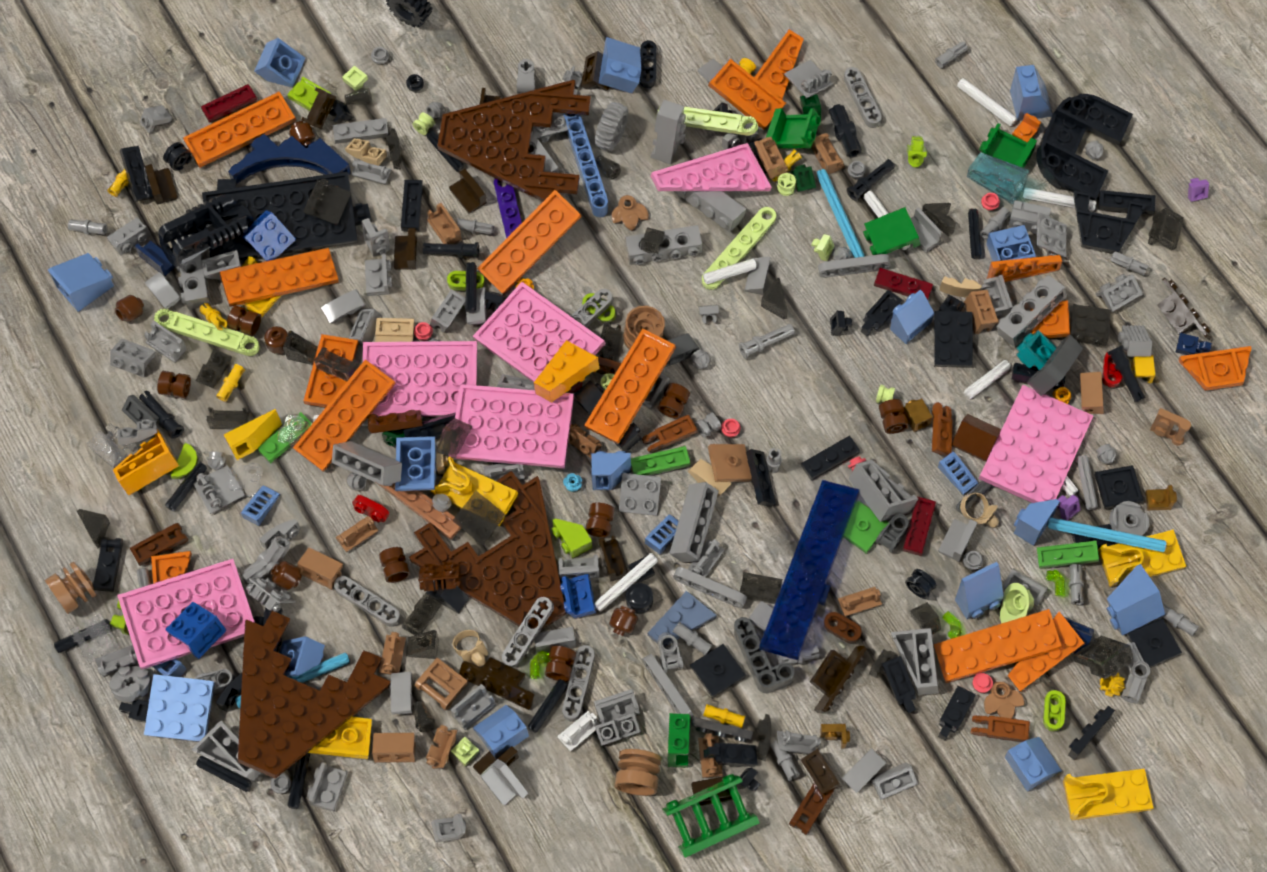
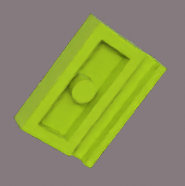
[287,77,331,111]

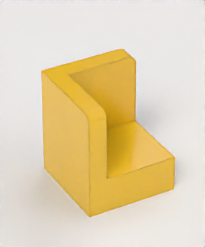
[1131,355,1155,383]

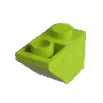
[551,519,593,559]

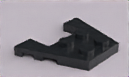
[1073,190,1146,253]

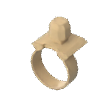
[960,493,999,528]
[452,630,488,667]

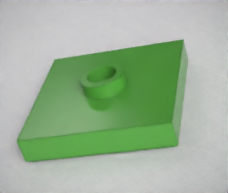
[835,501,889,553]

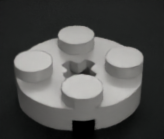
[1109,501,1149,536]
[109,665,152,702]

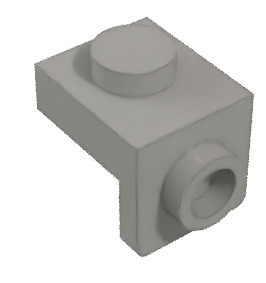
[140,105,172,133]
[431,813,466,842]

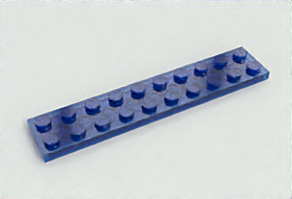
[759,480,859,660]

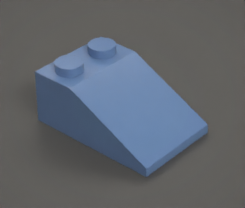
[599,37,641,94]
[395,436,437,491]
[955,562,1004,620]

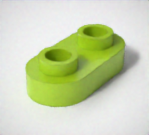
[447,271,484,291]
[582,293,616,323]
[1043,690,1065,731]

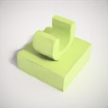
[342,66,368,91]
[811,234,835,261]
[451,737,480,766]

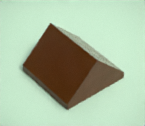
[952,414,1002,462]

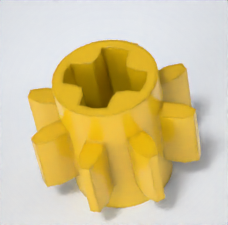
[1100,671,1125,697]

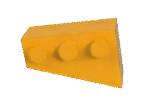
[534,340,599,403]
[113,429,179,496]

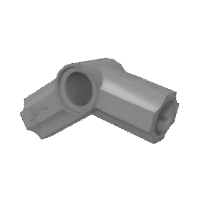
[240,536,290,584]
[1118,642,1150,704]

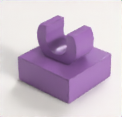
[1188,178,1209,202]
[1057,495,1080,521]

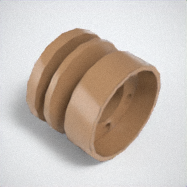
[623,306,665,350]
[45,561,96,614]
[614,749,662,796]

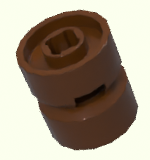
[227,305,262,337]
[157,370,191,399]
[658,383,690,419]
[879,399,909,434]
[585,502,615,538]
[379,547,410,583]
[544,646,576,682]

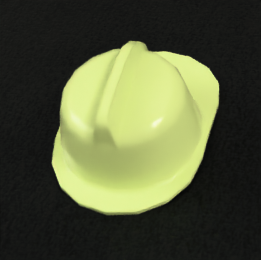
[1000,583,1034,624]

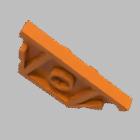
[1178,346,1252,391]

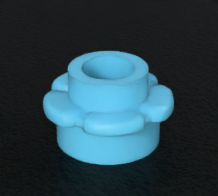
[563,473,582,492]

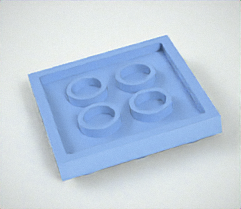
[144,674,215,742]

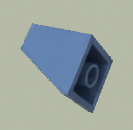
[1010,65,1053,121]
[48,253,114,312]
[1106,564,1165,636]

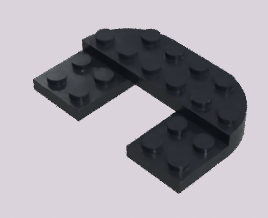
[1036,94,1133,200]

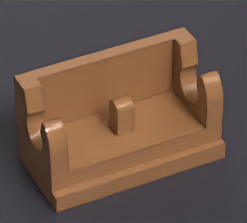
[811,133,845,175]
[754,137,788,179]
[427,203,462,244]
[964,290,999,334]
[1080,372,1104,414]
[297,547,343,590]
[372,733,416,763]

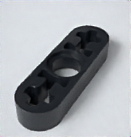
[640,40,657,88]

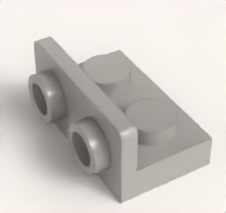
[107,217,151,256]
[362,218,390,257]
[365,254,392,296]
[1095,274,1143,312]
[110,339,155,377]
[307,762,348,812]

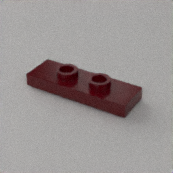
[200,84,257,123]
[874,268,933,300]
[903,496,936,556]

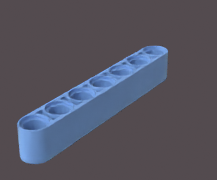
[563,113,608,217]

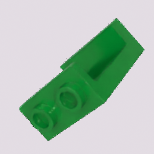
[766,108,821,149]
[979,123,1037,177]
[863,207,920,255]
[668,713,690,768]

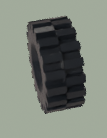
[386,0,433,28]

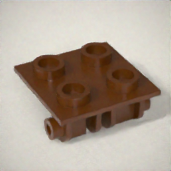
[418,562,460,592]

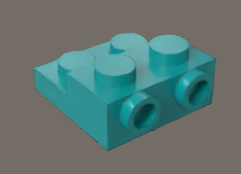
[1016,330,1056,370]

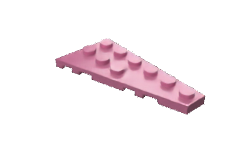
[650,143,772,191]

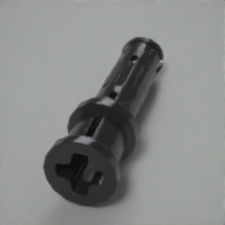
[846,159,895,201]
[423,241,480,259]
[1107,345,1146,403]
[139,391,185,439]

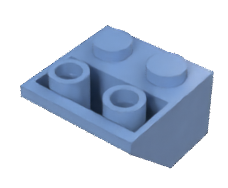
[986,225,1036,261]
[890,290,934,344]
[591,451,631,490]

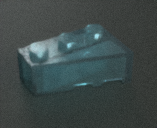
[967,152,1030,204]

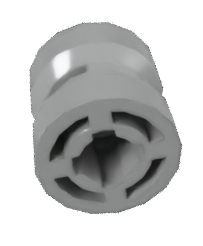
[695,412,722,438]

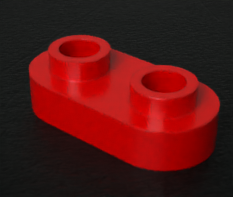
[1102,353,1122,388]
[352,495,390,523]

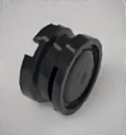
[163,142,192,171]
[905,569,937,599]
[626,583,653,614]

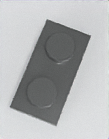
[122,395,159,424]

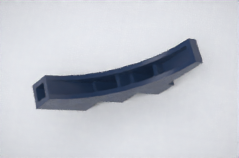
[228,134,351,184]

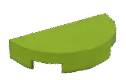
[171,443,198,479]

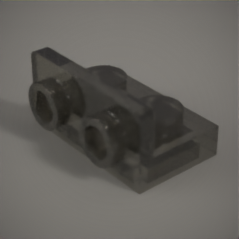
[1148,208,1184,250]

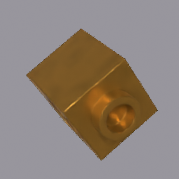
[904,398,933,432]

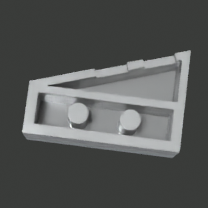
[651,100,686,164]
[849,460,919,522]
[891,628,939,695]
[191,721,261,781]

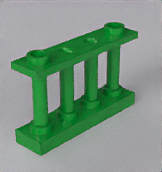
[662,774,760,858]

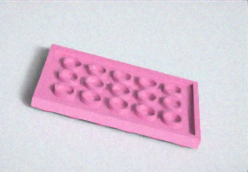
[473,282,606,383]
[363,341,477,417]
[449,384,574,468]
[979,385,1093,503]
[117,559,255,670]

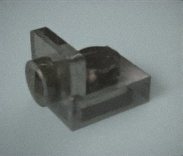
[641,227,665,254]
[910,602,941,634]
[869,649,898,678]

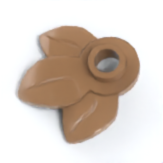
[612,195,648,231]
[984,682,1024,718]

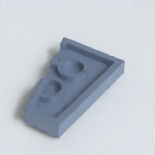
[647,591,716,647]

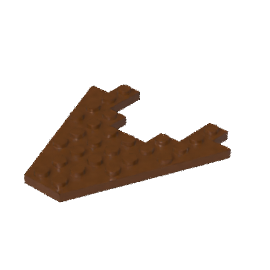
[437,80,591,202]
[409,471,566,631]
[238,611,391,779]

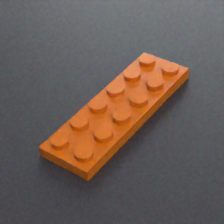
[183,91,296,168]
[477,190,582,295]
[220,248,338,307]
[584,328,676,444]
[293,359,396,472]
[933,609,1062,683]

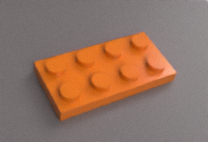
[708,59,786,130]
[303,334,359,408]

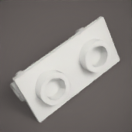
[557,711,600,752]

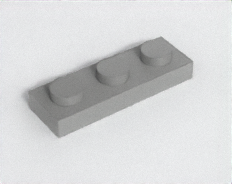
[333,118,389,144]

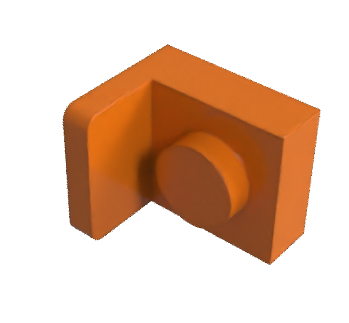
[1012,113,1041,142]

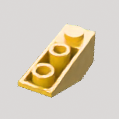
[223,409,282,460]

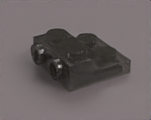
[1070,304,1111,346]
[1073,635,1134,679]

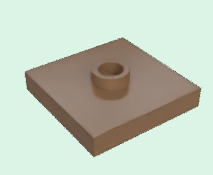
[708,444,752,482]

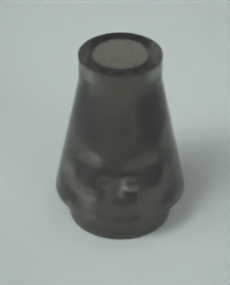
[344,87,372,105]
[595,155,621,179]
[413,701,435,732]

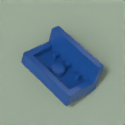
[561,574,596,619]

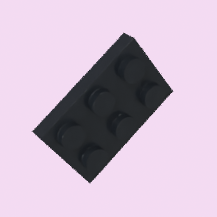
[934,311,973,368]

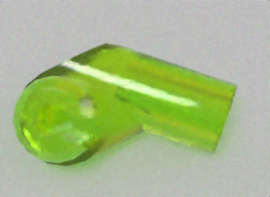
[1046,569,1065,596]
[942,611,962,639]
[530,651,550,679]

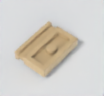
[375,318,415,342]

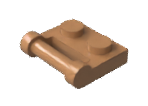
[1150,408,1191,446]
[414,658,468,710]

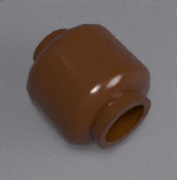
[289,121,316,149]
[115,295,144,322]
[264,326,291,354]
[271,561,302,590]
[609,606,638,637]

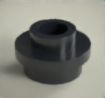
[406,74,424,92]

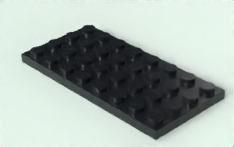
[202,172,358,260]

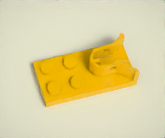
[430,456,518,527]
[1098,529,1186,587]
[308,717,372,759]
[1063,768,1153,821]

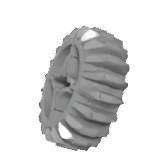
[595,102,629,151]

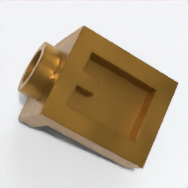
[1145,485,1177,511]
[820,724,850,749]

